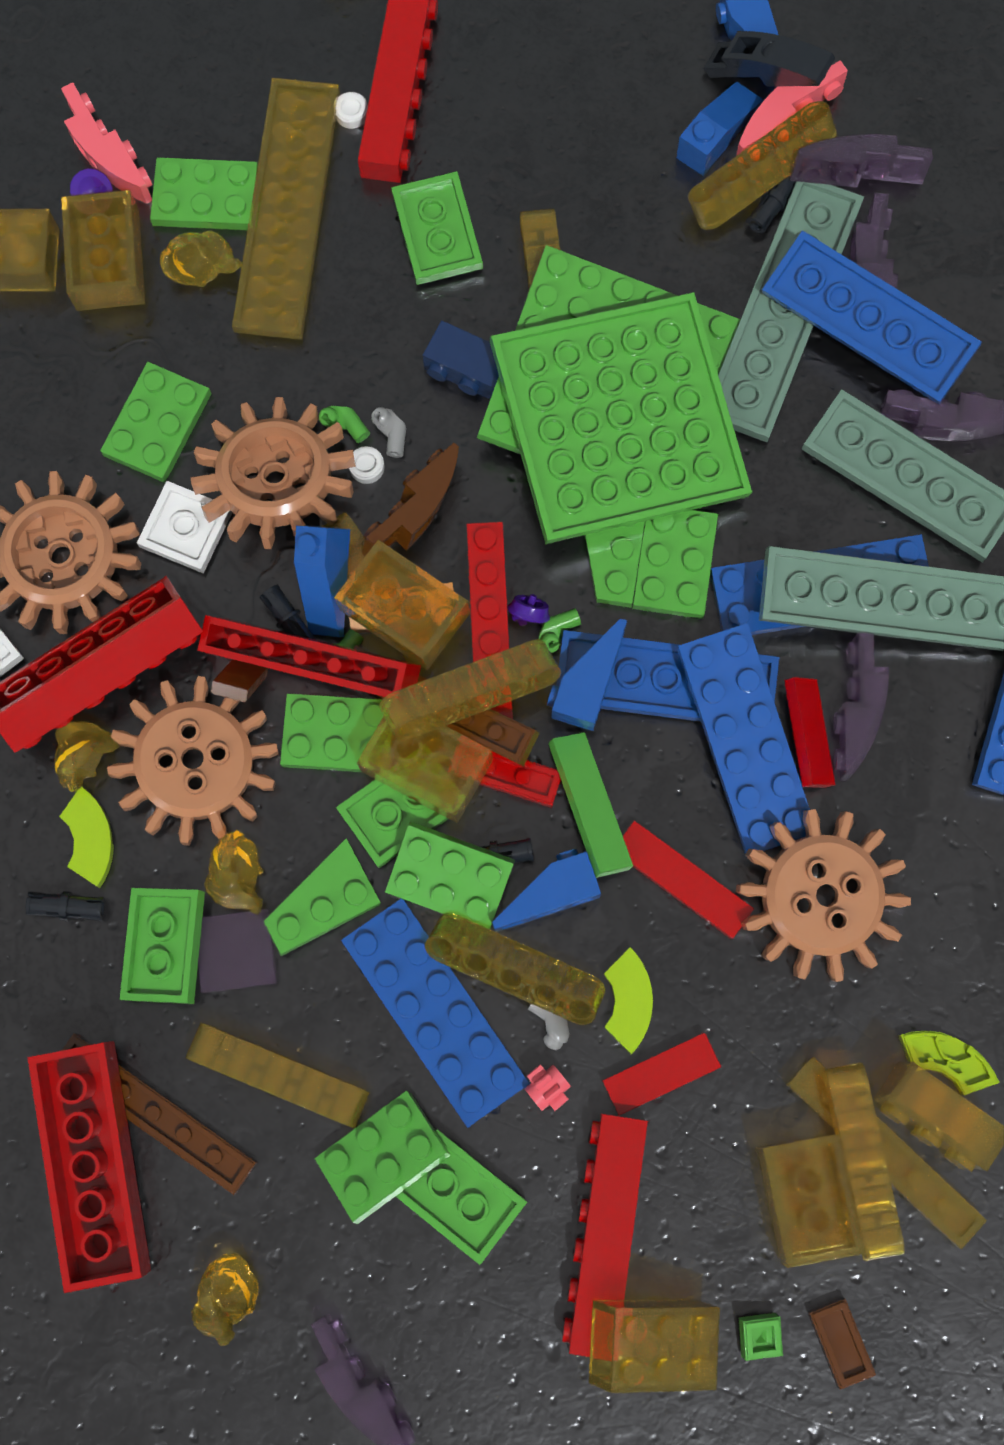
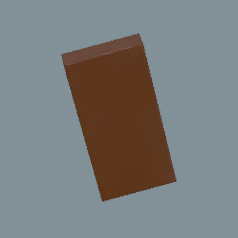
[211,659,268,702]
[808,1297,876,1390]

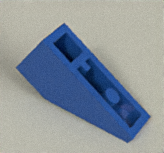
[716,0,779,87]
[676,82,764,177]
[294,526,350,637]
[547,619,627,731]
[492,849,601,933]

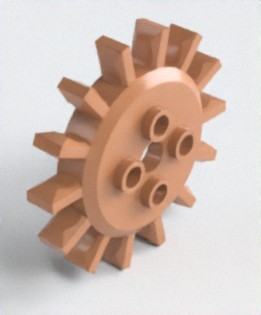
[191,397,356,549]
[0,471,141,634]
[107,676,279,846]
[736,809,911,982]

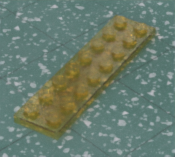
[232,78,340,340]

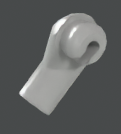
[371,407,406,458]
[528,994,570,1050]

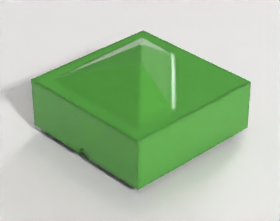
[739,1313,783,1361]

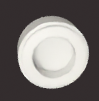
[334,92,368,129]
[349,446,385,484]

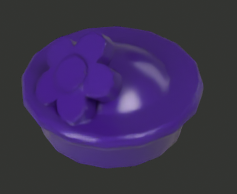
[70,168,113,212]
[507,594,550,627]

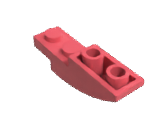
[735,60,848,165]
[61,82,153,204]

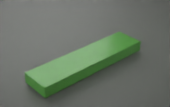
[548,732,633,878]

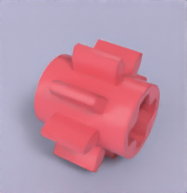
[524,1064,571,1111]

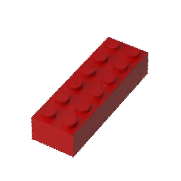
[0,576,203,753]
[27,1041,151,1293]

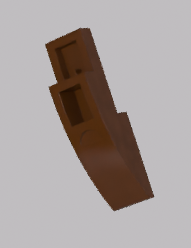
[362,442,459,562]

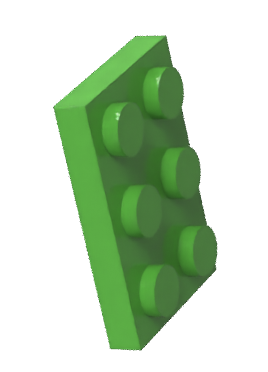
[150,157,259,231]
[391,171,483,285]
[100,362,212,483]
[632,510,718,619]
[280,694,396,774]
[336,744,469,868]
[385,821,515,931]
[120,888,205,1004]
[315,1090,450,1224]
[396,1129,527,1265]

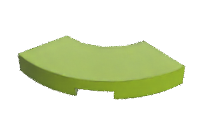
[59,786,114,888]
[604,947,653,1054]
[898,1031,999,1095]

